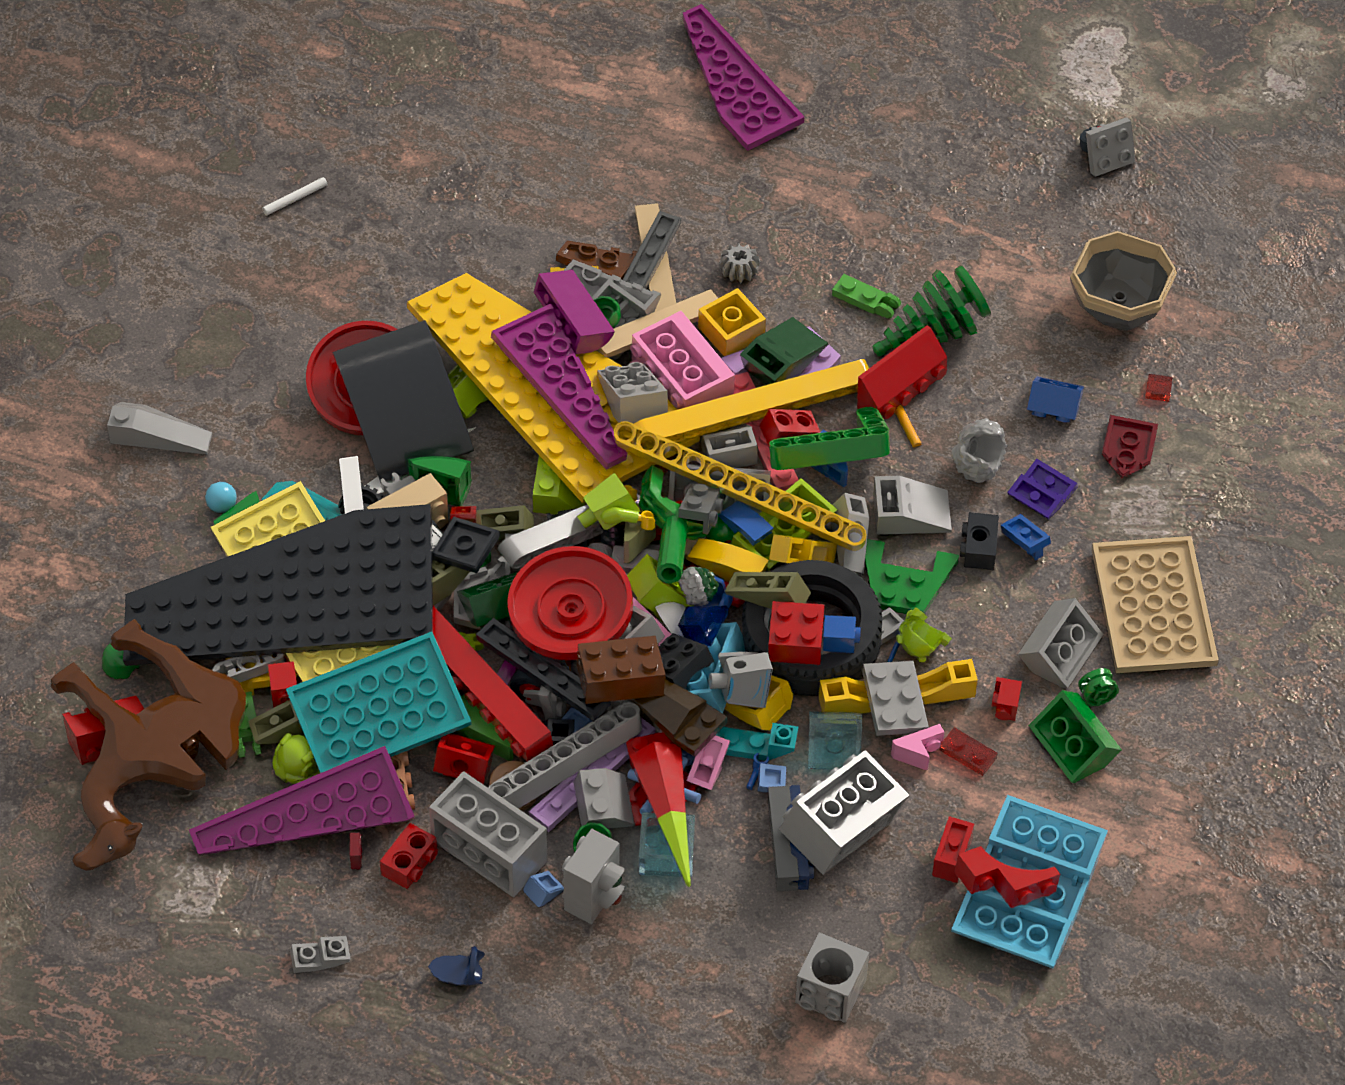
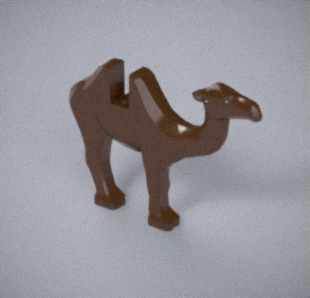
[51,619,246,871]

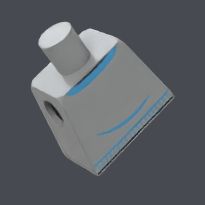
[709,653,773,708]

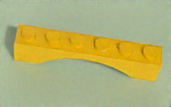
[819,659,978,719]

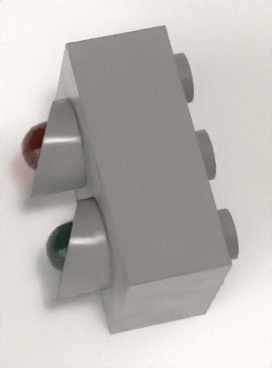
[562,829,625,924]

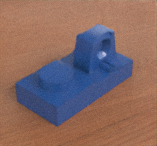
[1001,514,1051,560]

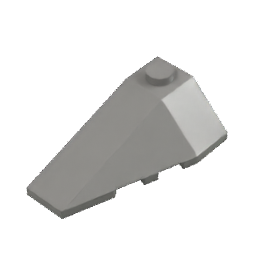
[107,402,212,455]

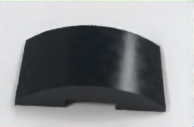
[333,320,474,483]

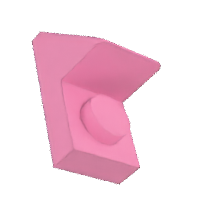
[891,724,944,770]
[687,735,730,790]

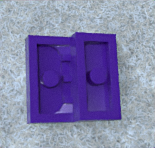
[1007,458,1078,520]

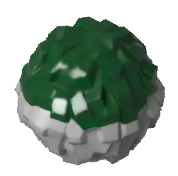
[679,567,719,607]

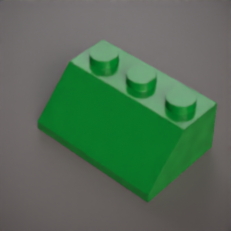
[1028,690,1122,783]

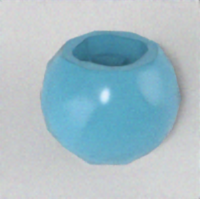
[205,482,237,513]

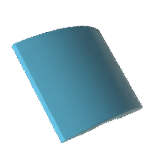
[951,795,1108,968]

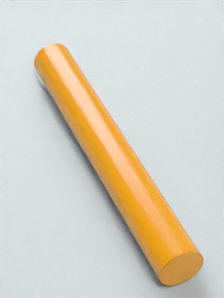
[895,405,922,448]

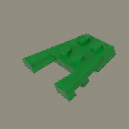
[865,539,959,614]

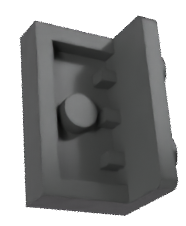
[679,484,724,534]

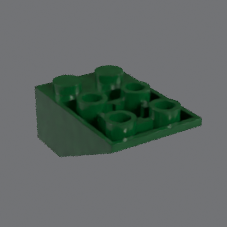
[740,317,829,385]

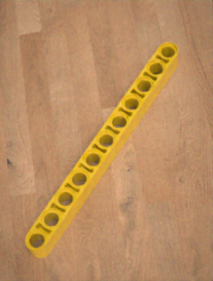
[634,359,869,450]
[614,421,866,551]

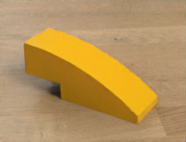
[769,534,837,563]
[687,538,769,582]

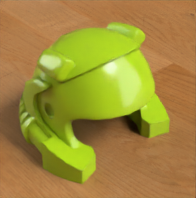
[896,607,952,662]
[272,733,320,784]

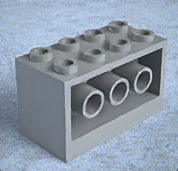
[779,750,909,875]
[429,771,547,898]

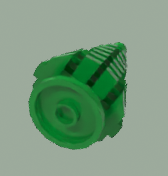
[873,265,991,357]

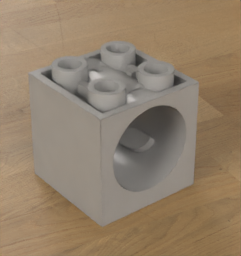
[795,933,869,1023]

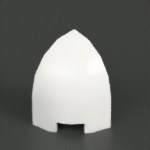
[655,602,697,639]

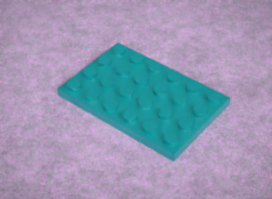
[286,632,472,773]

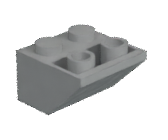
[700,423,757,468]

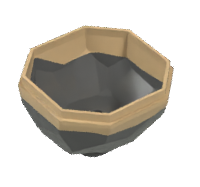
[1070,231,1177,331]

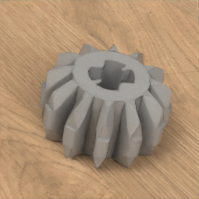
[719,243,760,283]

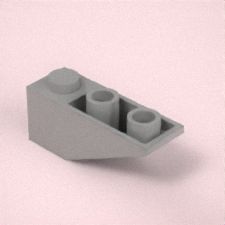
[831,493,869,575]

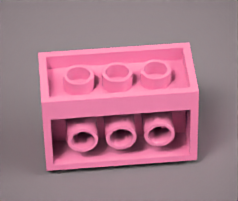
[630,311,735,410]

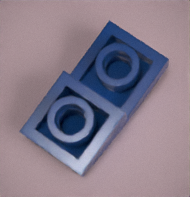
[718,501,773,546]

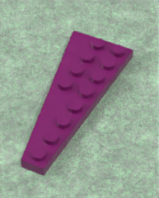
[491,304,627,470]
[189,746,415,856]

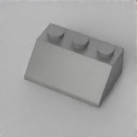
[1018,598,1104,689]

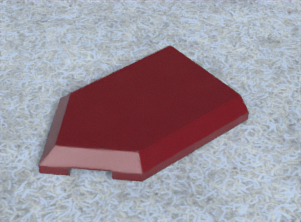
[1102,415,1158,478]

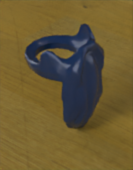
[428,946,485,986]

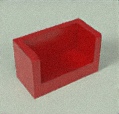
[932,816,974,883]

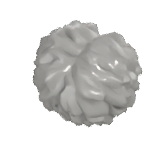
[951,418,1007,483]

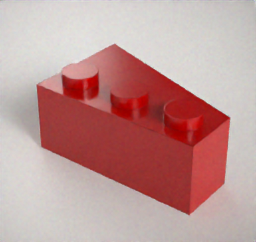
[62,695,144,765]

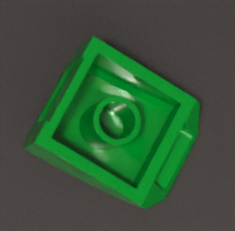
[408,456,472,506]

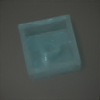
[639,812,695,877]

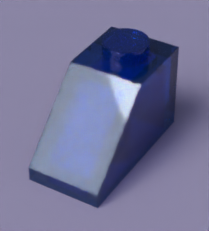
[678,606,729,646]

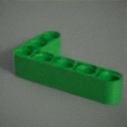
[769,407,890,470]

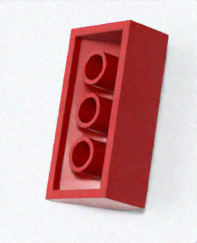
[857,325,947,420]

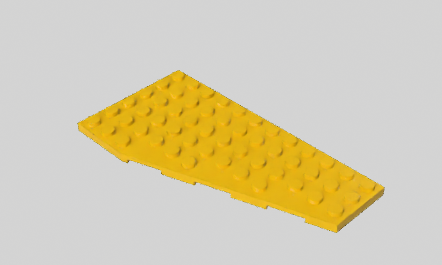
[407,273,701,503]

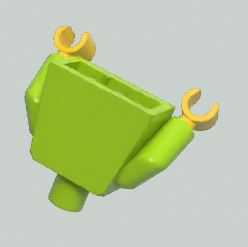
[577,473,655,530]

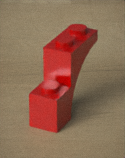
[954,846,1060,908]

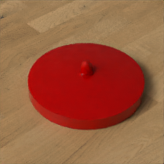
[306,321,397,435]
[508,546,633,660]

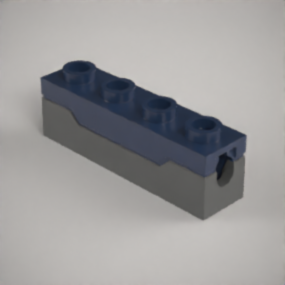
[767,785,814,891]

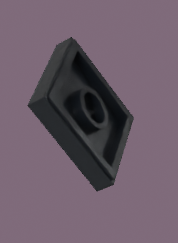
[432,517,500,574]

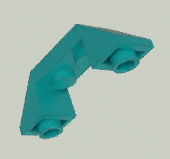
[716,723,798,761]

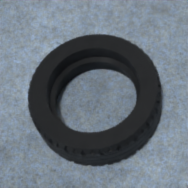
[742,560,882,696]

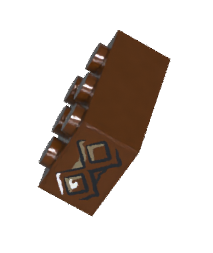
[577,635,666,704]

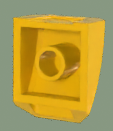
[724,675,793,730]

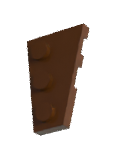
[556,240,638,280]

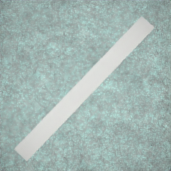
[339,456,364,514]

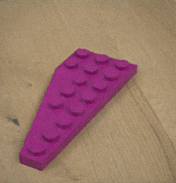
[683,4,805,151]

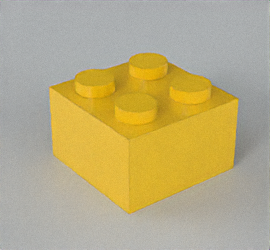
[698,288,766,356]

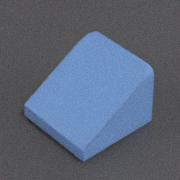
[523,871,564,907]

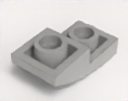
[290,936,351,973]

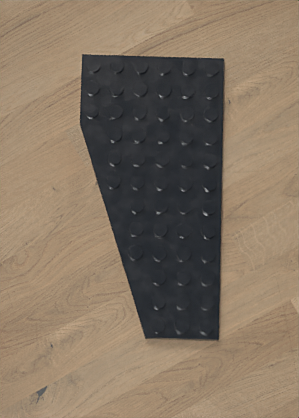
[123,504,433,666]

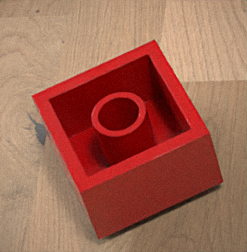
[769,601,824,665]

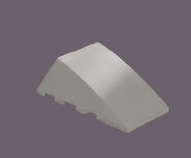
[563,260,661,360]

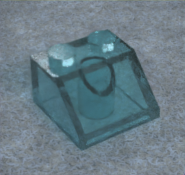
[808,711,862,770]

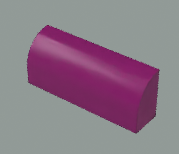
[534,270,615,355]

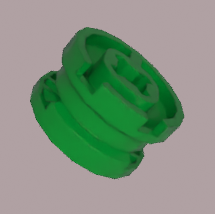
[1078,668,1119,706]

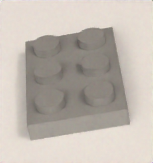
[862,661,929,736]

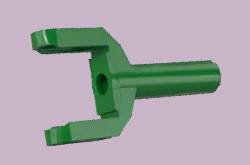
[639,465,706,583]

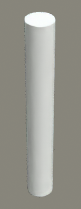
[262,177,327,216]

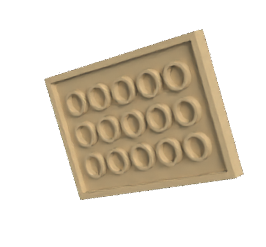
[1091,536,1219,673]

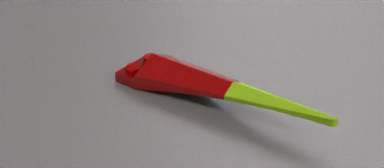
[626,732,691,887]

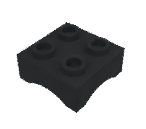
[659,633,714,689]

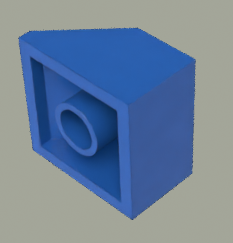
[1027,376,1084,422]

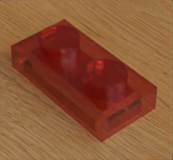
[939,727,998,776]

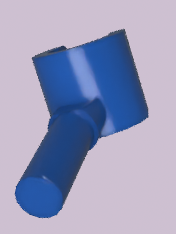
[746,753,769,790]

